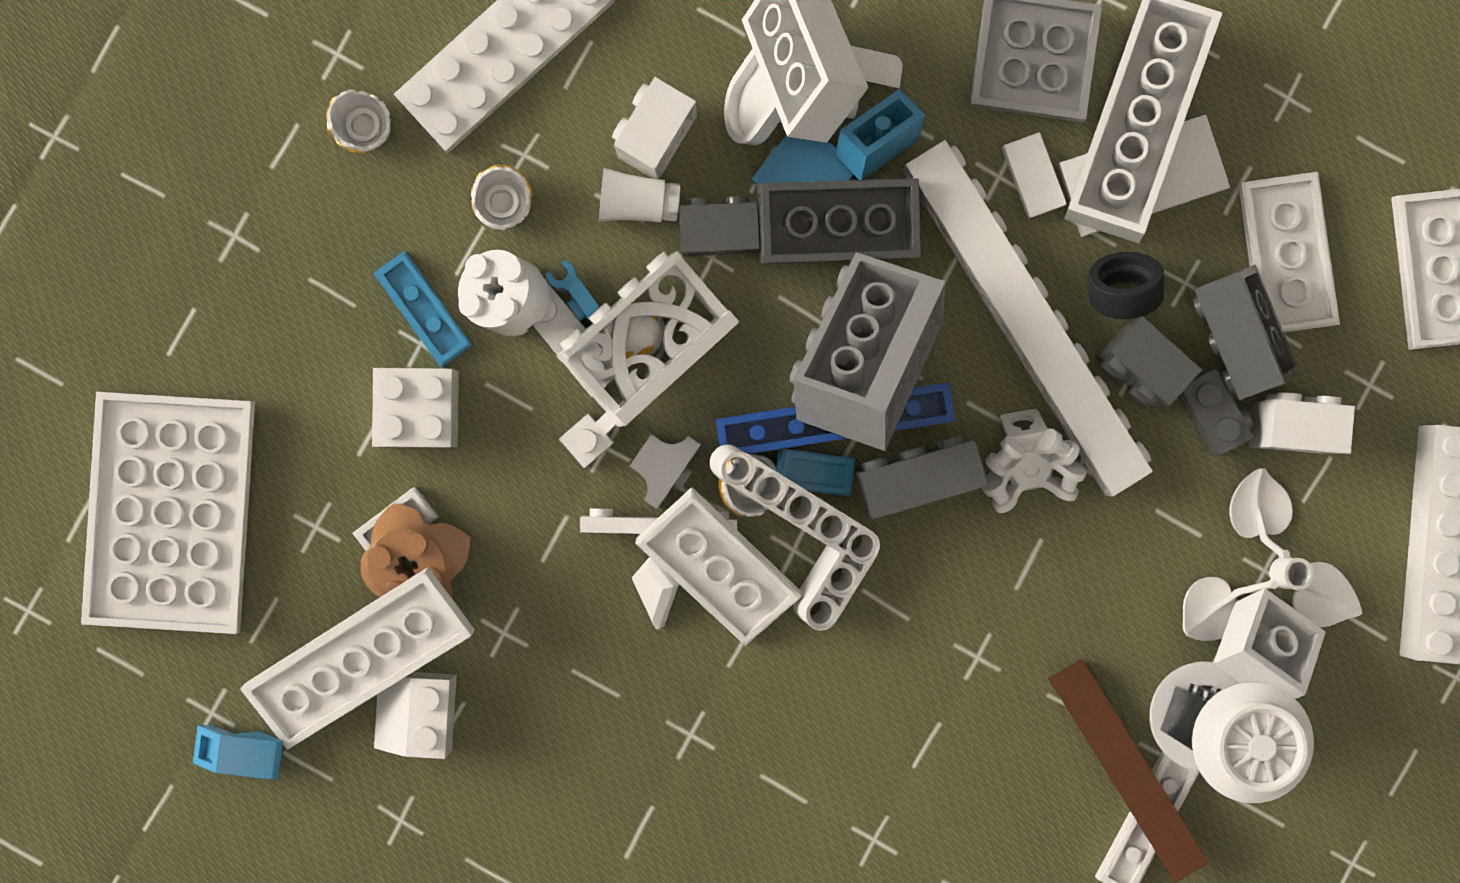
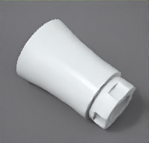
[598,168,680,223]

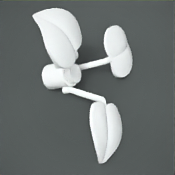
[1183,468,1362,641]

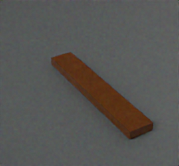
[1048,659,1209,883]

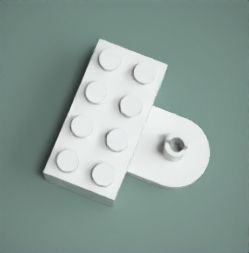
[724,0,869,145]

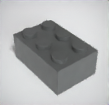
[1194,264,1300,400]
[855,435,989,519]

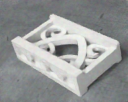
[557,251,739,427]

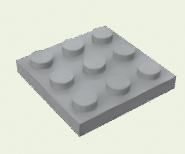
[969,0,1102,123]

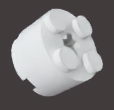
[458,250,550,336]

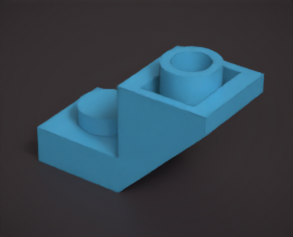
[193,724,283,779]

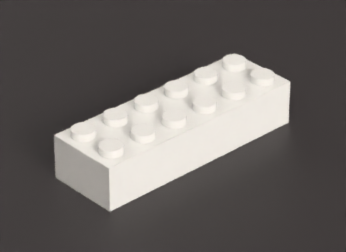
[1064,0,1222,244]
[1400,425,1460,664]

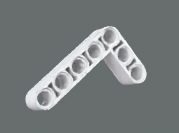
[710,445,880,631]

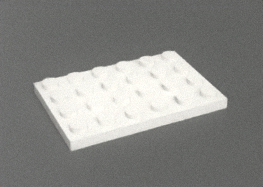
[81,392,255,634]

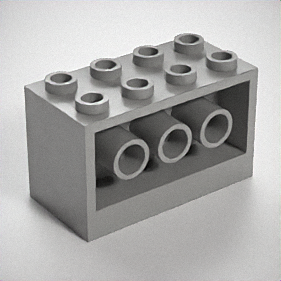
[790,252,946,451]

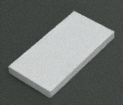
[1057,115,1230,237]
[1238,172,1340,333]
[1391,189,1460,350]
[636,487,801,646]

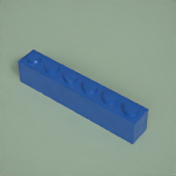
[715,382,956,454]

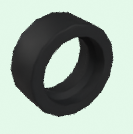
[1088,252,1164,319]

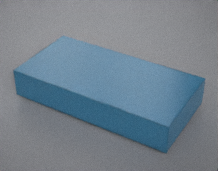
[776,449,856,497]

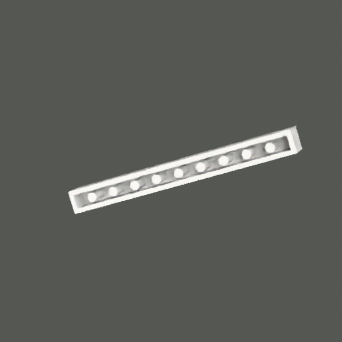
[902,140,1153,497]

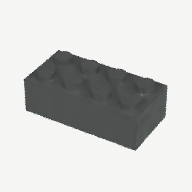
[757,178,921,264]

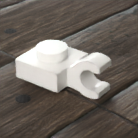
[559,412,617,468]

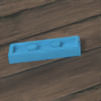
[373,251,474,368]

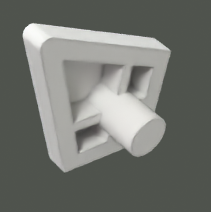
[632,557,679,630]

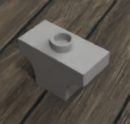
[629,434,701,509]

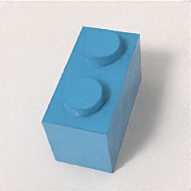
[835,89,925,180]

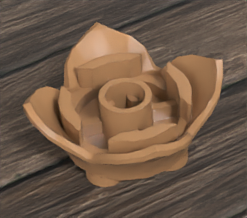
[361,503,471,598]

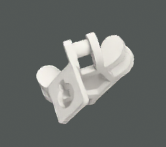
[982,409,1087,513]

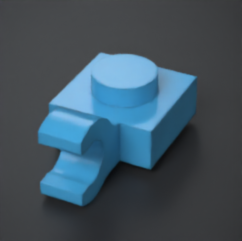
[545,260,600,324]

